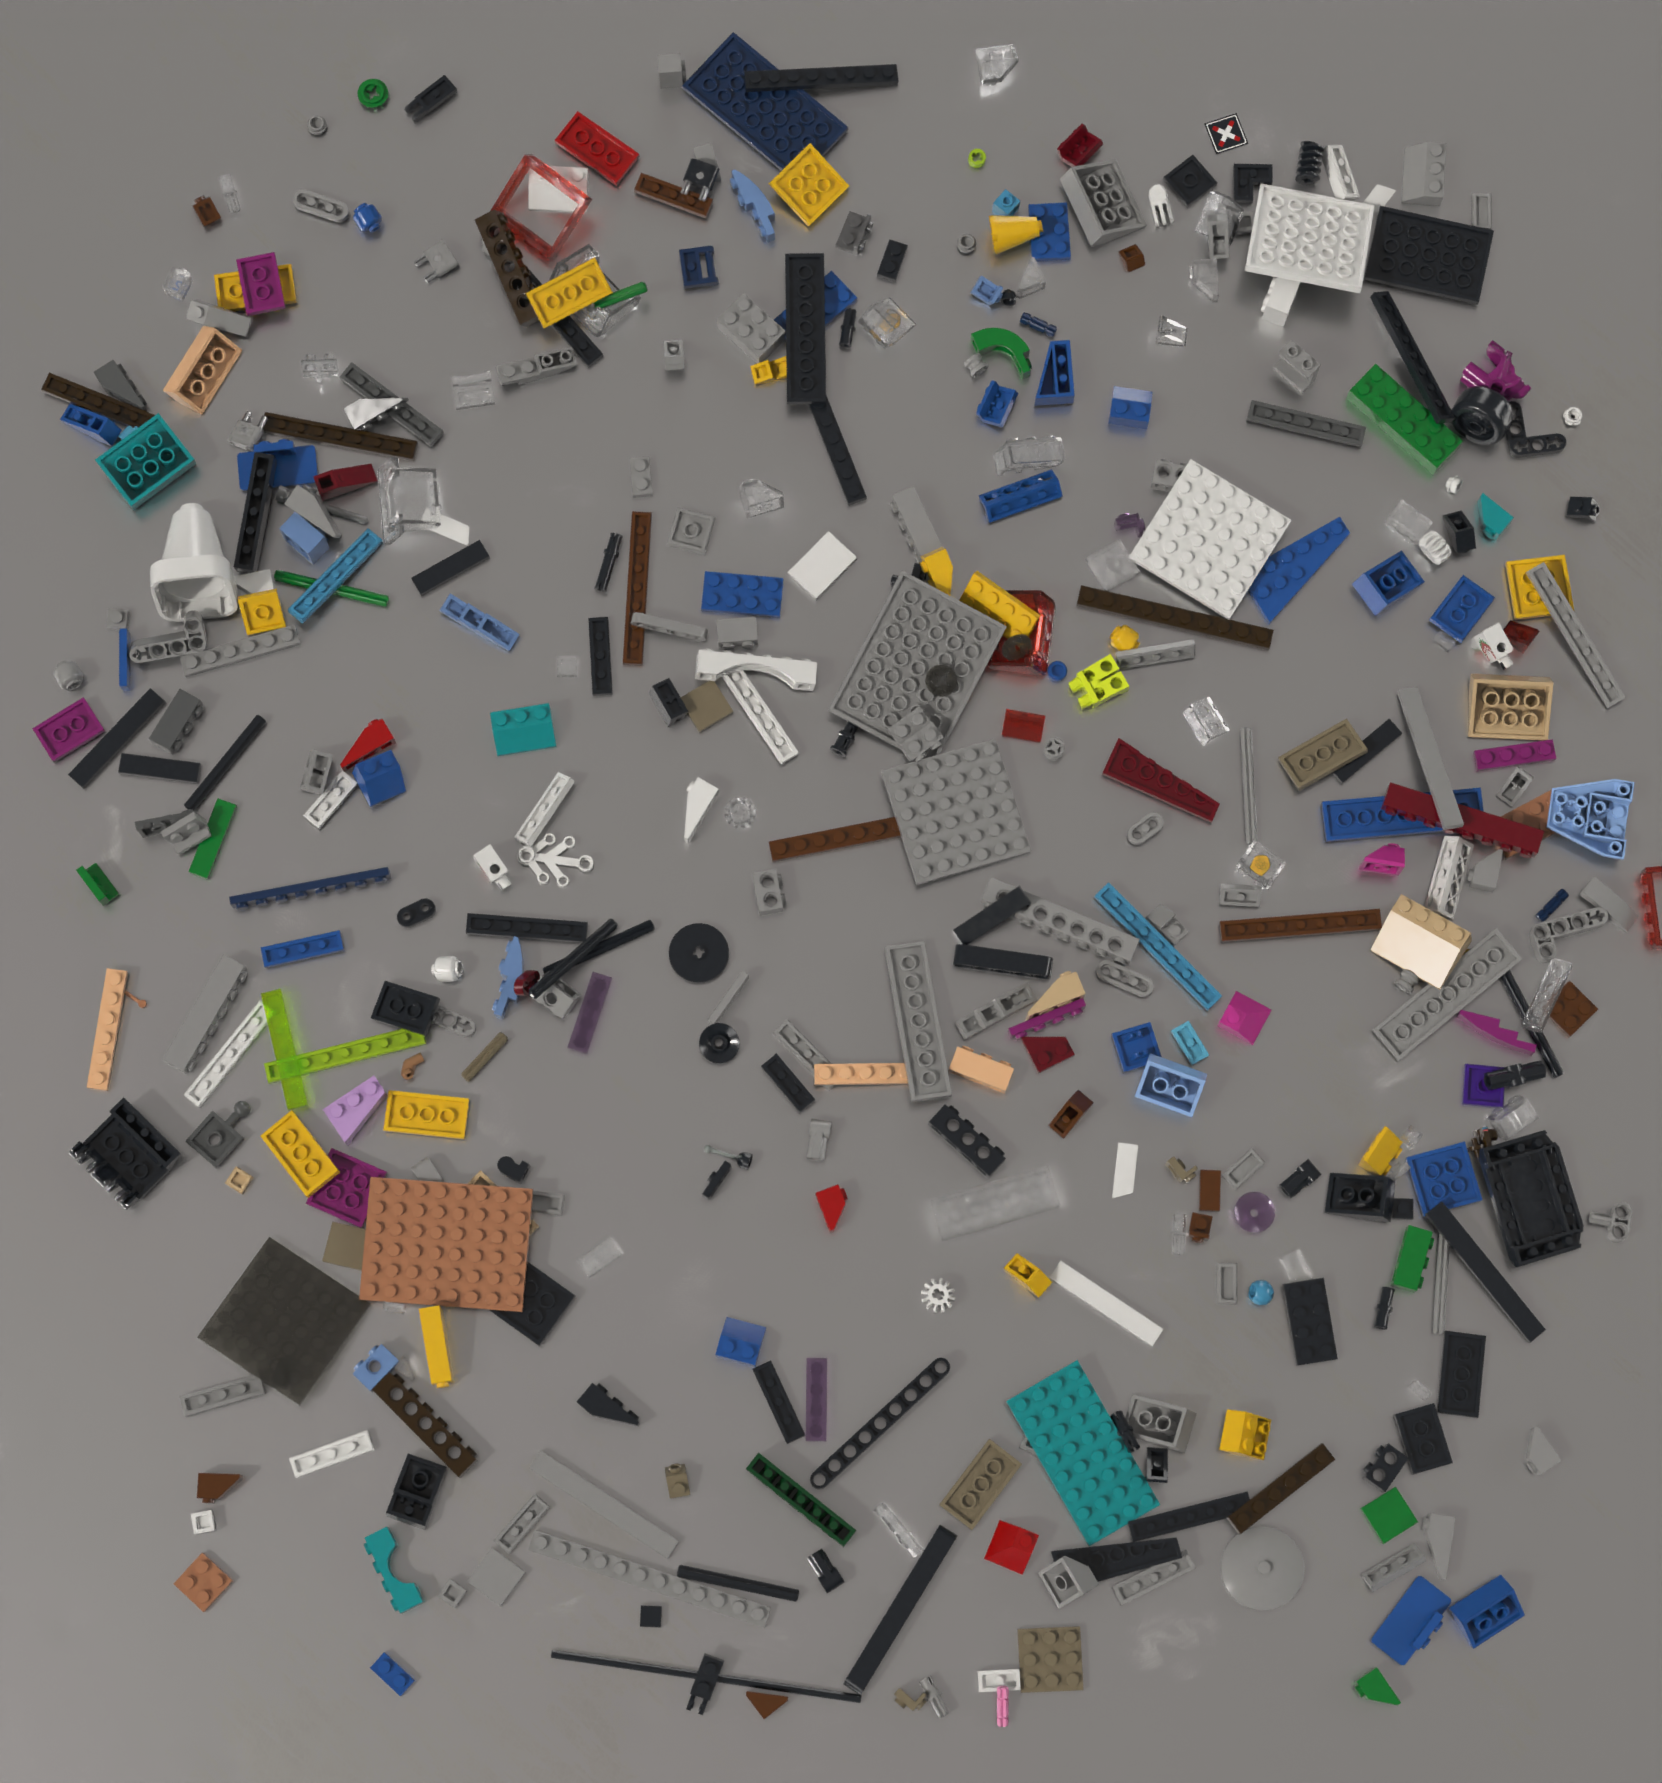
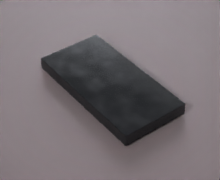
[1437,1331,1486,1418]

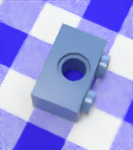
[353,1344,401,1392]

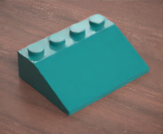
[95,413,196,511]

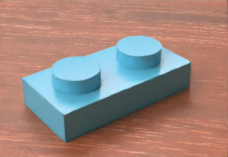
[1171,1021,1209,1066]

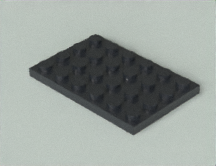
[1364,206,1494,305]

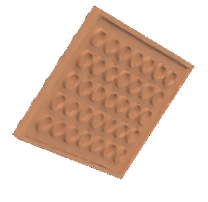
[359,1177,534,1312]

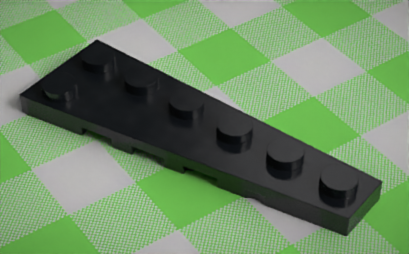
[1051,1537,1182,1582]

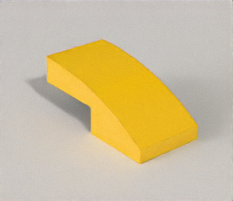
[750,356,787,385]

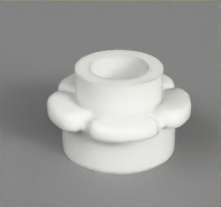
[1563,407,1583,426]
[1446,475,1463,494]

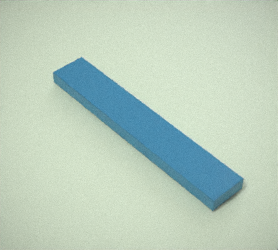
[288,529,383,624]

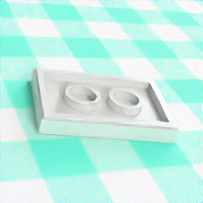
[788,531,857,600]

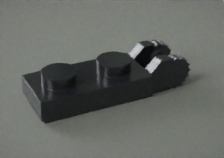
[404,75,457,122]
[686,1653,724,1715]

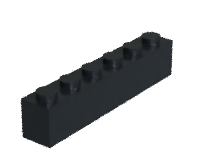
[233,452,278,573]

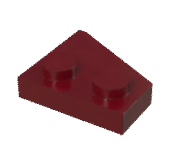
[1021,1037,1075,1074]

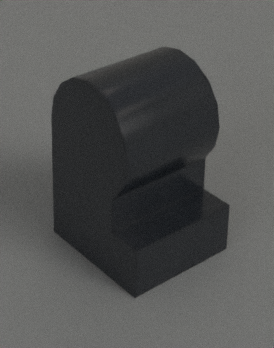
[497,1156,531,1184]

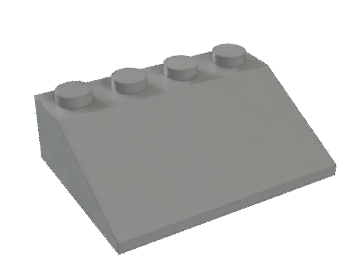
[1060,159,1147,246]

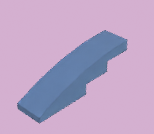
[439,593,520,651]

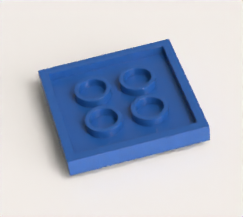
[1405,1142,1483,1217]

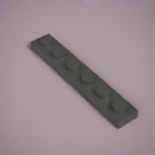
[340,362,444,447]
[1247,400,1366,447]

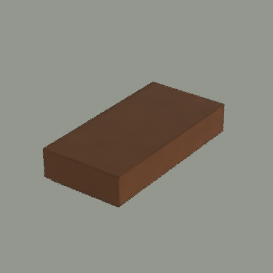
[1199,1170,1221,1212]

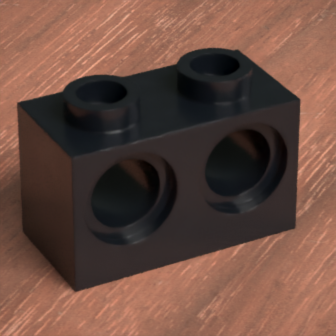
[1363,1443,1409,1493]

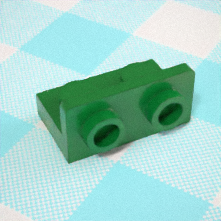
[76,863,119,906]

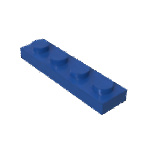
[261,930,344,968]

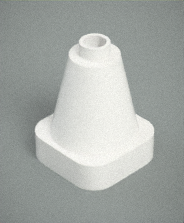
[150,503,238,622]

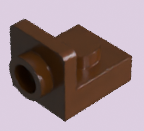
[191,195,221,227]
[1188,1212,1213,1243]

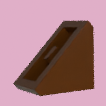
[746,1691,788,1719]

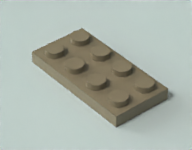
[1278,718,1368,791]
[939,1439,1022,1530]

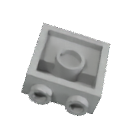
[887,706,944,762]

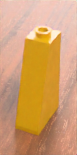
[419,1305,454,1388]

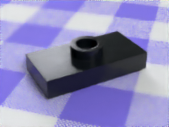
[702,1160,732,1200]

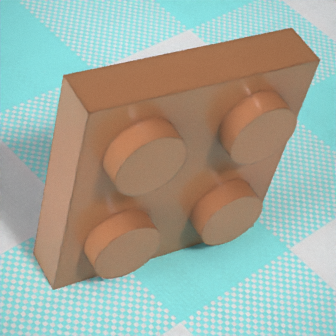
[174,1553,233,1612]

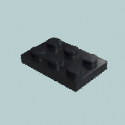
[371,981,440,1037]
[1394,1403,1453,1475]

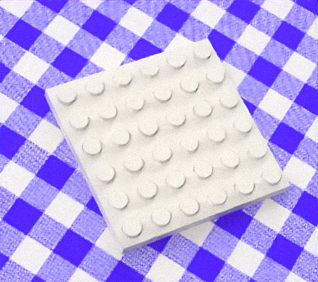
[1245,184,1375,293]
[1128,459,1292,620]

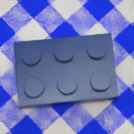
[1028,202,1071,262]

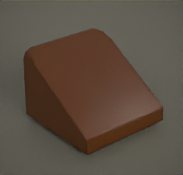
[1118,244,1145,272]

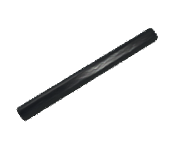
[184,715,266,811]
[528,919,617,999]
[543,920,655,974]
[1501,970,1564,1078]
[677,1565,799,1602]

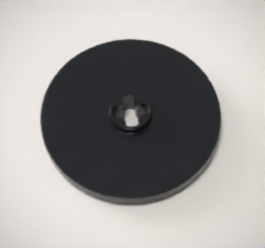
[669,923,729,983]

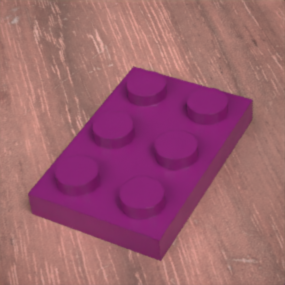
[236,252,286,316]
[32,697,105,763]

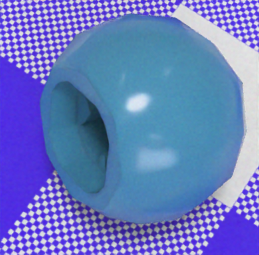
[1249,1280,1274,1306]

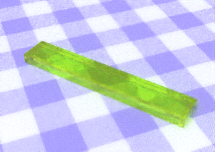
[261,989,308,1111]

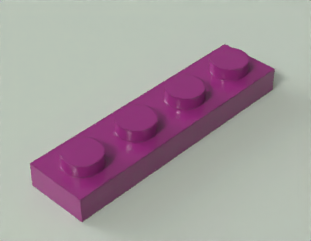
[1473,739,1556,771]
[1008,998,1086,1040]

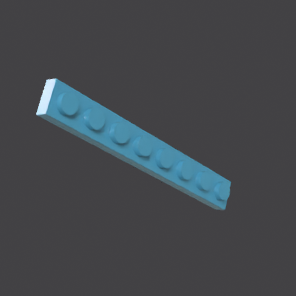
[1094,882,1222,1011]

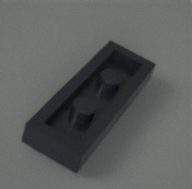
[761,1053,815,1113]

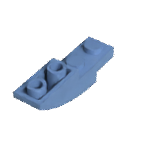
[730,170,775,243]
[492,936,524,1019]

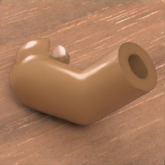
[401,1053,425,1080]

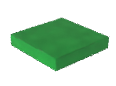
[1360,1487,1418,1544]

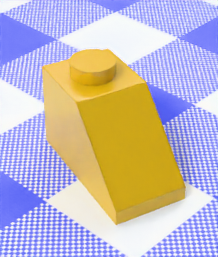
[1004,1253,1052,1298]

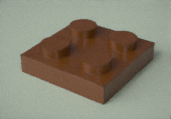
[1541,980,1598,1037]

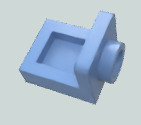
[970,276,1003,305]

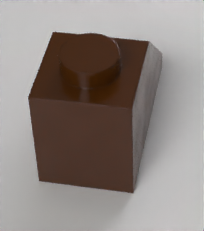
[1048,1090,1094,1139]
[197,1473,243,1503]

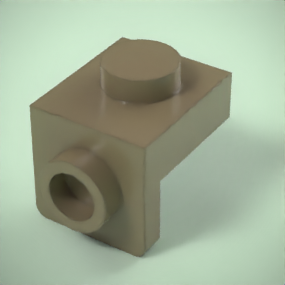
[665,1463,690,1499]
[894,1688,927,1711]

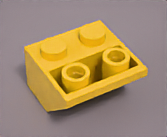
[1219,1409,1271,1460]

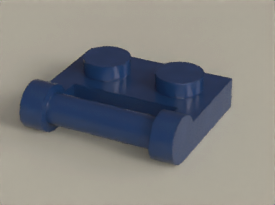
[679,246,719,289]

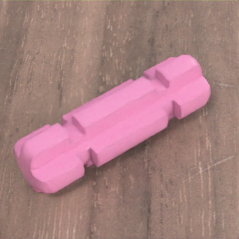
[997,1686,1009,1727]

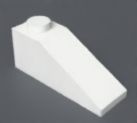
[684,777,719,843]

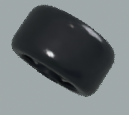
[1451,386,1513,445]

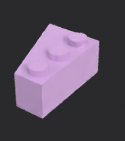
[323,1076,388,1146]

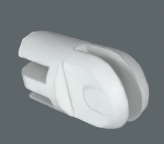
[1149,184,1174,227]

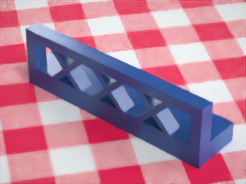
[979,469,1063,523]

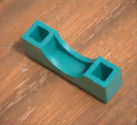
[364,1527,424,1614]

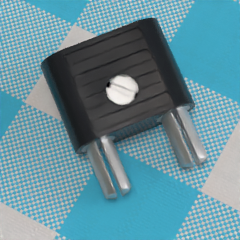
[681,158,720,201]

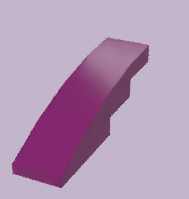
[1457,1010,1536,1056]

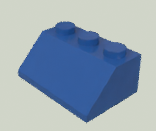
[1449,1575,1525,1649]

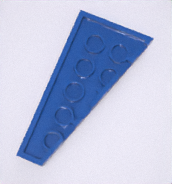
[1248,517,1350,624]

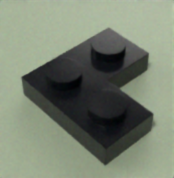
[1233,164,1273,203]

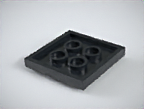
[490,1261,576,1346]

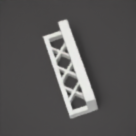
[1424,836,1474,920]

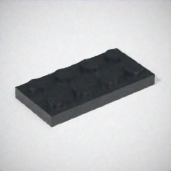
[1282,1278,1338,1366]

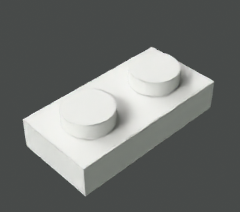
[977,1669,1021,1692]

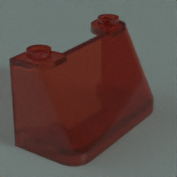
[987,590,1056,675]

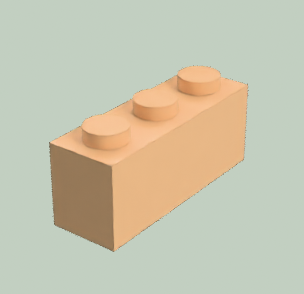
[948,1046,1014,1094]

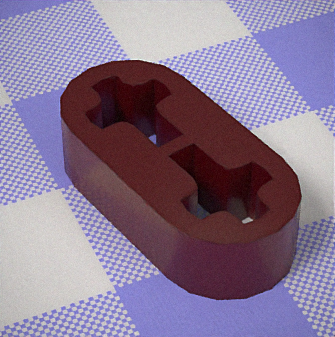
[514,970,540,996]

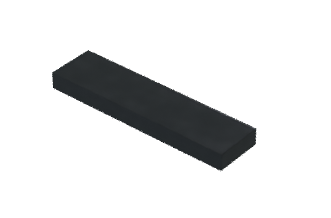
[411,540,490,596]
[588,617,613,696]
[1332,719,1402,784]
[118,753,201,784]
[953,885,1031,945]
[752,1360,806,1444]

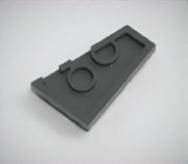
[135,809,200,838]

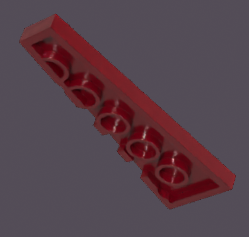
[1102,738,1220,823]

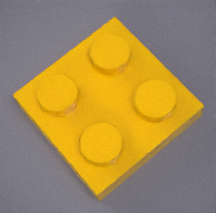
[238,588,286,635]

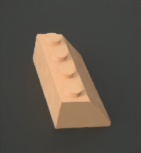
[163,326,242,415]

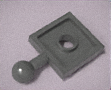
[186,1101,250,1168]

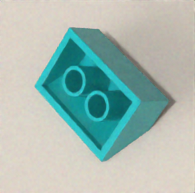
[490,703,556,756]

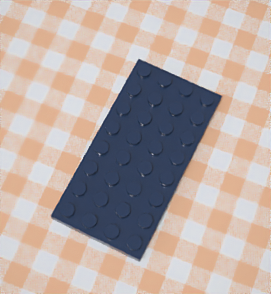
[682,32,848,171]

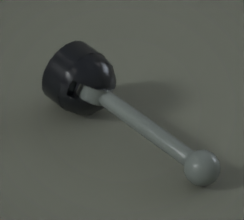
[704,1145,753,1170]

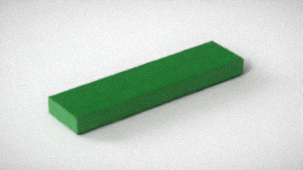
[188,798,237,879]

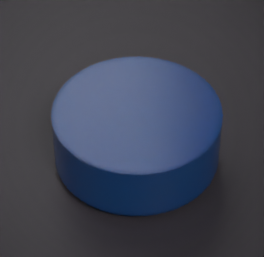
[1047,661,1067,682]

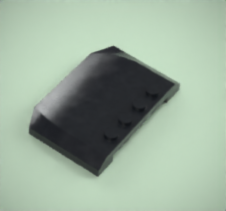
[1479,1130,1584,1267]

